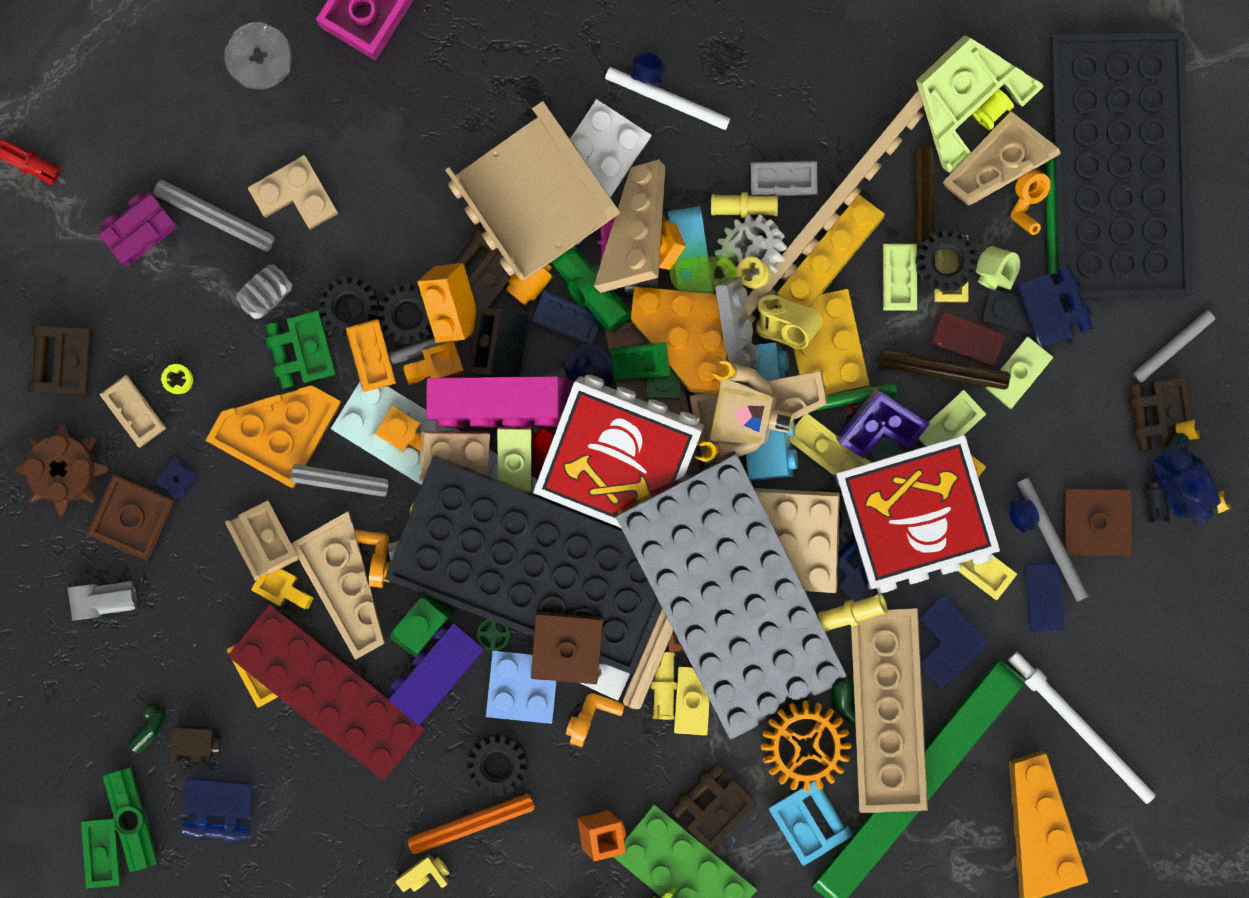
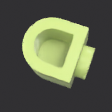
[975,246,1020,290]

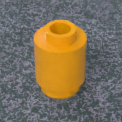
[505,264,553,306]

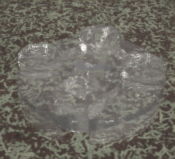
[224,22,292,90]

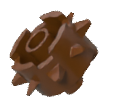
[16,424,108,515]

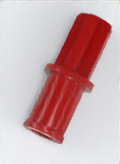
[0,139,62,186]

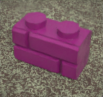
[98,193,179,267]

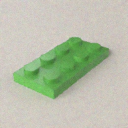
[614,804,757,898]

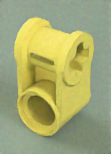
[756,295,823,350]

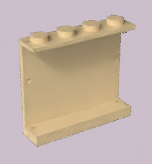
[445,101,620,282]

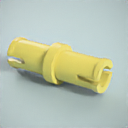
[711,192,778,218]
[817,594,887,632]
[651,652,677,720]

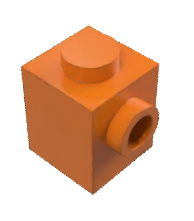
[577,810,626,861]

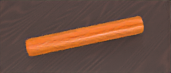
[408,793,535,855]

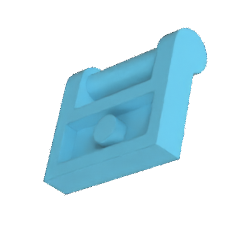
[768,779,853,866]

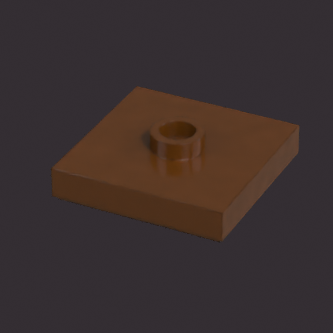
[87,474,176,561]
[1064,489,1132,556]
[531,611,603,685]

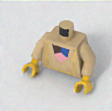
[695,356,793,462]

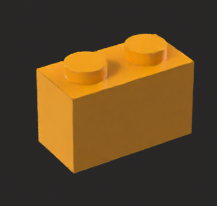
[417,263,477,343]

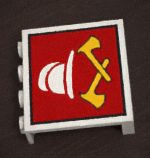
[533,375,705,528]
[834,435,1000,594]

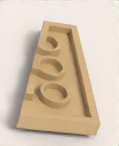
[291,511,386,660]

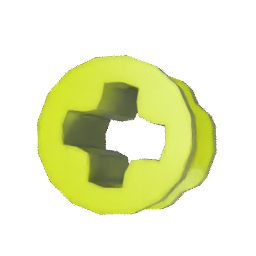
[972,89,1014,130]

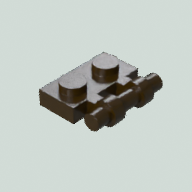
[1128,378,1196,451]
[670,763,757,851]

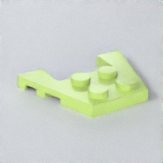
[916,35,1044,174]

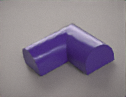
[836,387,930,459]

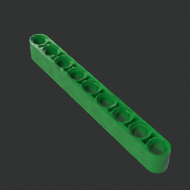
[811,658,1025,898]

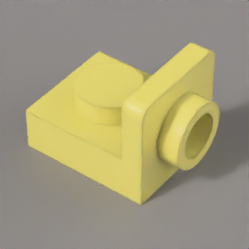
[395,854,450,892]

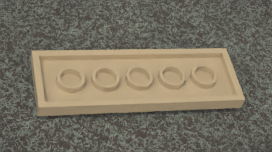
[851,609,928,813]

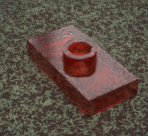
[931,312,1006,367]

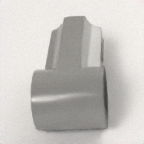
[68,581,137,621]

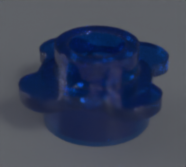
[630,53,665,85]
[157,459,197,499]
[1009,499,1040,533]

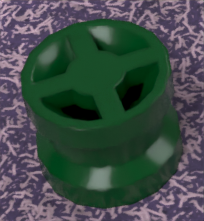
[477,619,511,651]

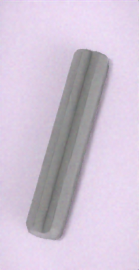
[290,465,389,497]

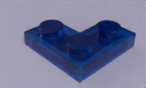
[919,595,989,690]

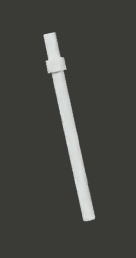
[1008,651,1156,804]

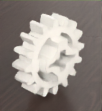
[715,215,787,281]

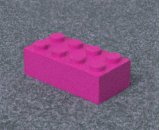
[316,0,414,61]
[426,377,573,428]

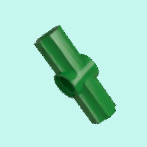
[550,245,631,332]
[103,767,159,872]

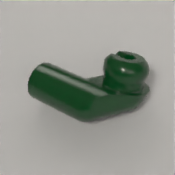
[832,676,856,727]
[128,704,165,754]

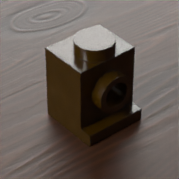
[170,726,222,762]

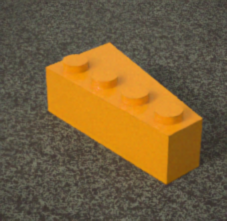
[1009,751,1088,898]

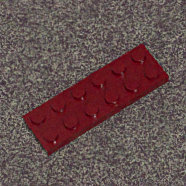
[228,603,425,781]

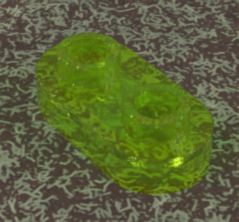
[670,256,737,292]

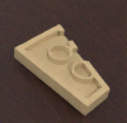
[943,111,1061,206]

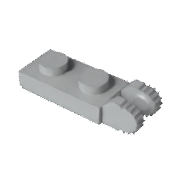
[715,277,759,369]

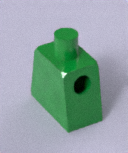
[390,595,456,658]

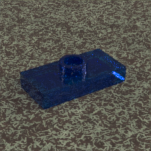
[1025,563,1065,632]

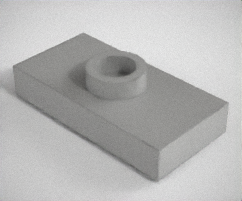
[750,161,818,196]

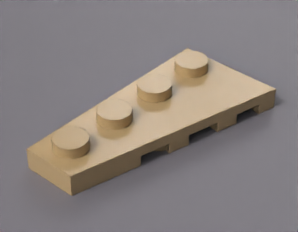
[594,159,665,293]
[690,370,828,456]

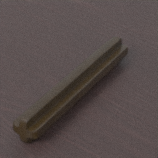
[915,146,935,277]
[879,349,1011,390]

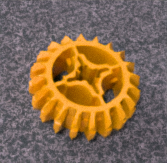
[761,701,851,792]

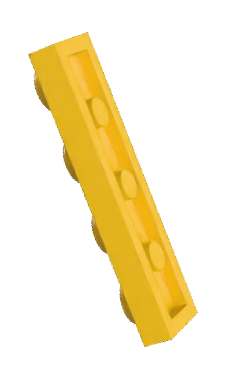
[777,194,885,307]

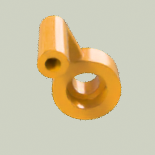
[1010,169,1050,235]
[355,529,391,588]
[566,693,625,747]

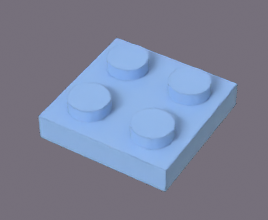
[486,651,557,724]

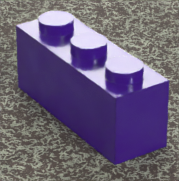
[389,622,485,725]

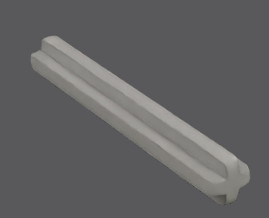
[153,180,275,252]

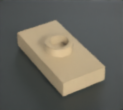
[99,375,167,448]

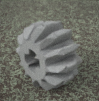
[236,264,292,319]

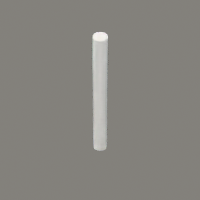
[605,67,731,130]

